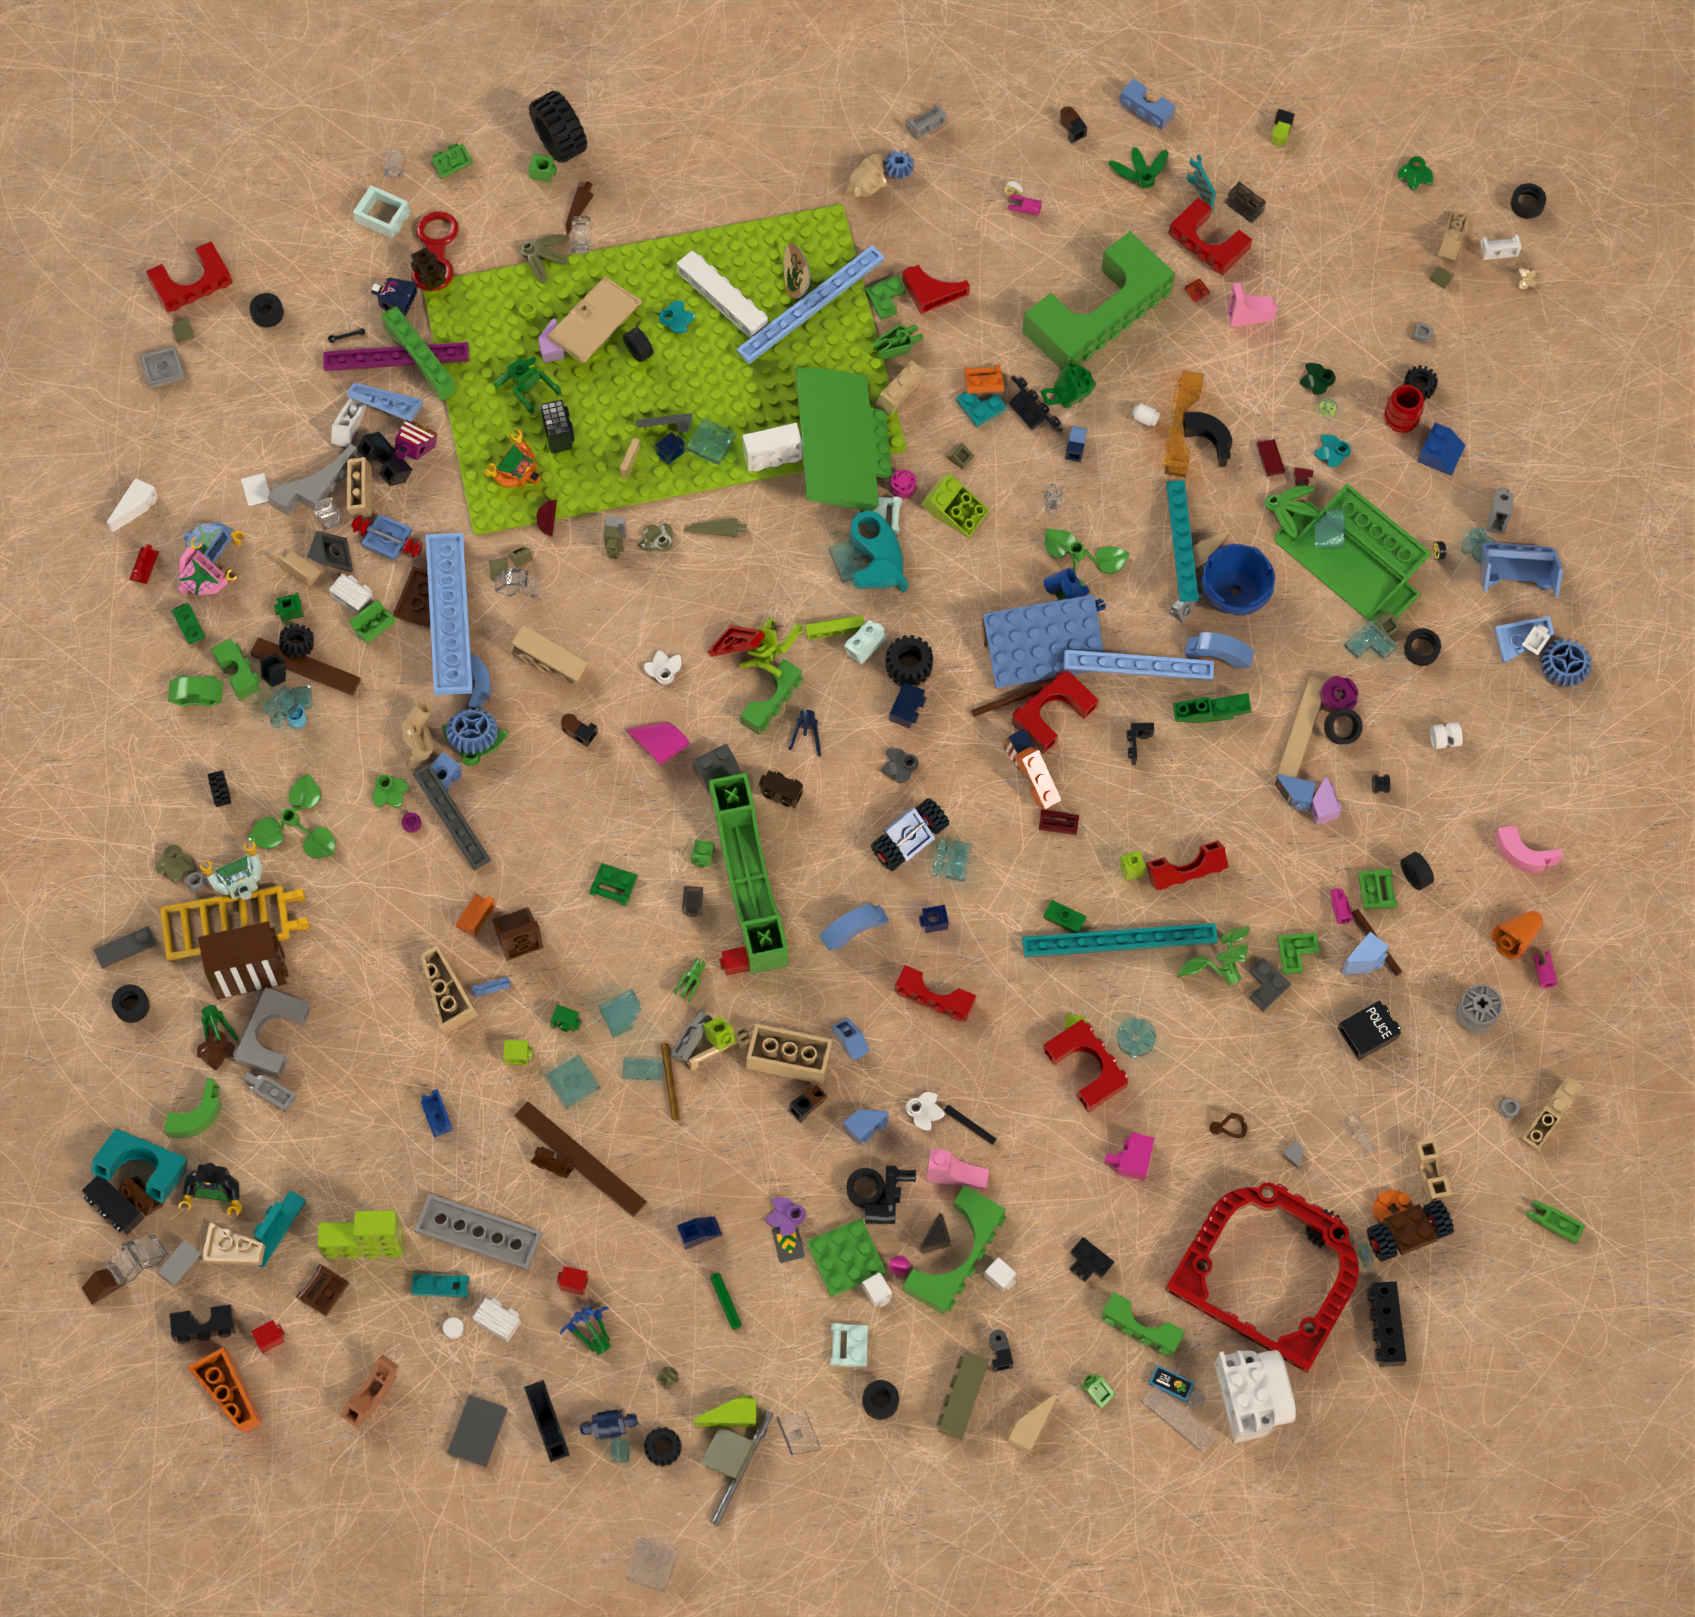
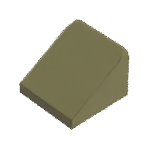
[172,317,194,343]
[946,443,974,469]
[489,558,510,581]
[1373,611,1401,638]

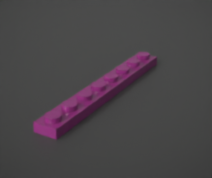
[323,342,470,371]

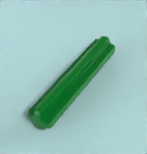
[710,1273,742,1330]

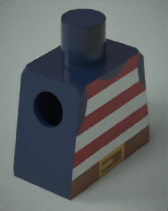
[1003,728,1036,770]

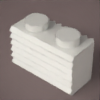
[329,573,374,614]
[473,1298,521,1343]

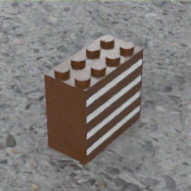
[198,921,289,1000]

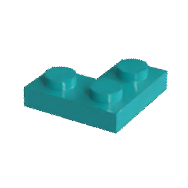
[956,391,1007,428]

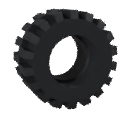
[886,635,933,686]

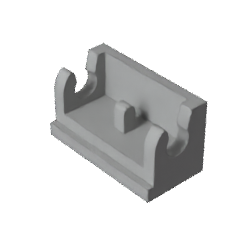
[906,104,946,140]
[158,1240,202,1286]

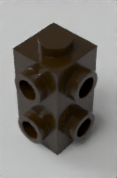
[410,247,446,291]
[759,770,803,808]

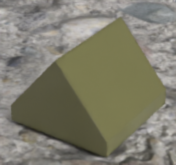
[1430,266,1455,288]
[509,546,533,568]

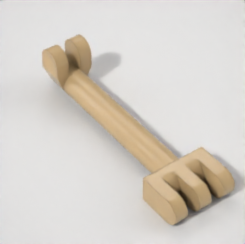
[686,1026,751,1071]

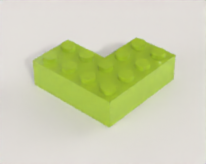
[318,1210,405,1260]

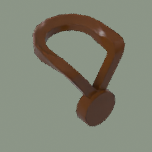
[1210,1113,1247,1138]

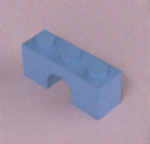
[1119,79,1176,130]

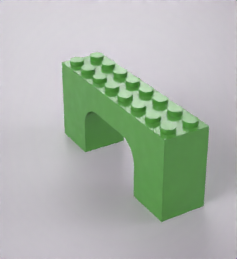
[1022,231,1175,370]

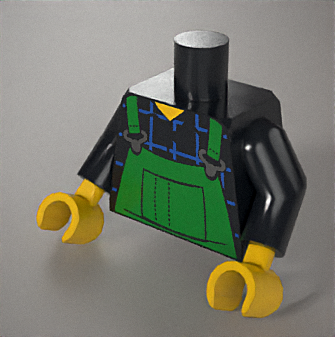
[179,1163,242,1216]

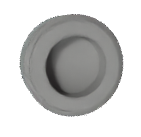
[1499,1098,1520,1119]

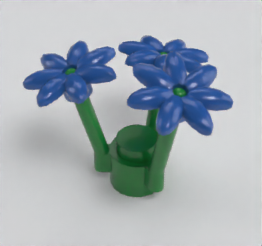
[560,1306,611,1355]

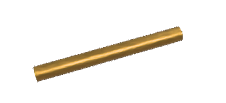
[661,1043,680,1121]

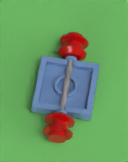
[351,514,422,561]

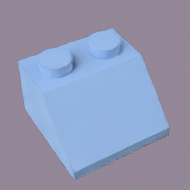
[1341,932,1389,975]

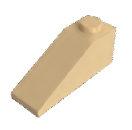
[1006,1394,1058,1455]

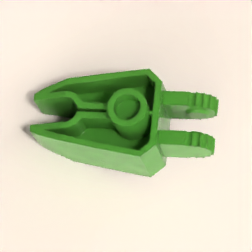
[873,324,924,359]

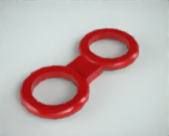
[411,211,459,291]

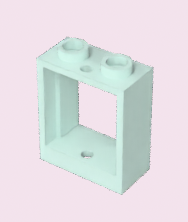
[353,185,410,239]

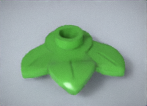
[373,774,409,808]

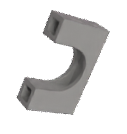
[233,987,312,1079]

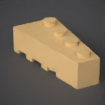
[421,945,479,1035]

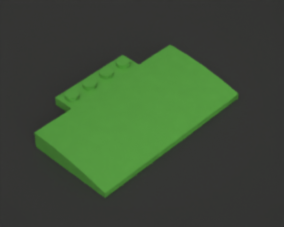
[796,367,892,511]

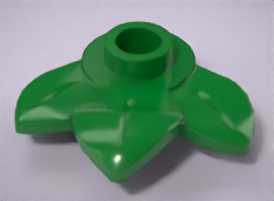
[1398,156,1433,191]

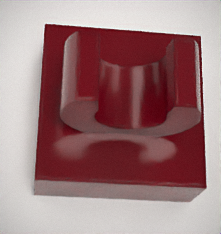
[1293,467,1314,485]

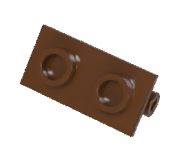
[530,1146,574,1178]

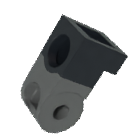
[989,1330,1014,1372]

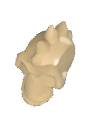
[846,154,887,197]

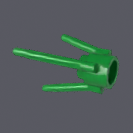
[201,1005,238,1041]

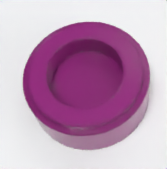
[402,813,421,833]

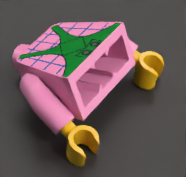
[178,537,237,596]

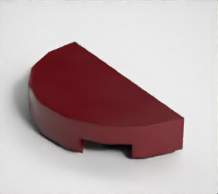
[536,500,557,537]

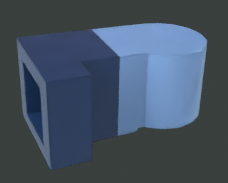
[1065,426,1087,462]

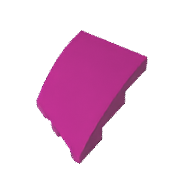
[627,721,690,766]

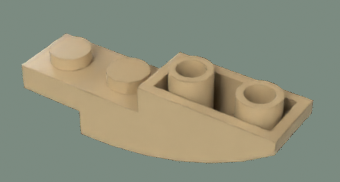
[1522,1076,1584,1150]

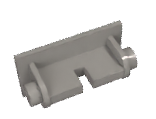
[1170,584,1204,623]

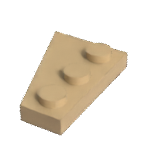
[202,1223,265,1265]

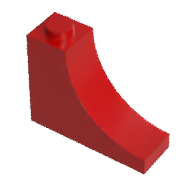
[902,265,970,314]

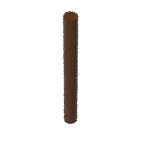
[971,684,1042,717]
[1352,909,1402,976]

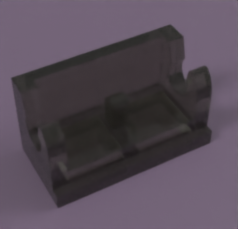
[1225,181,1266,224]

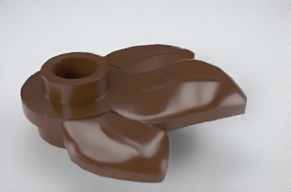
[197,1031,235,1070]

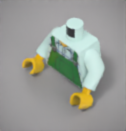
[200,841,263,900]

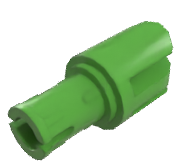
[673,958,706,1002]

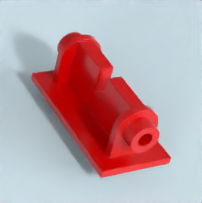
[129,544,159,584]

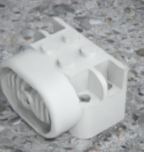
[1214,1350,1296,1443]

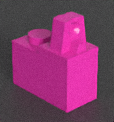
[1104,1132,1155,1181]

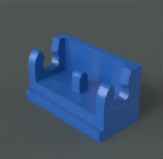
[421,1089,453,1138]

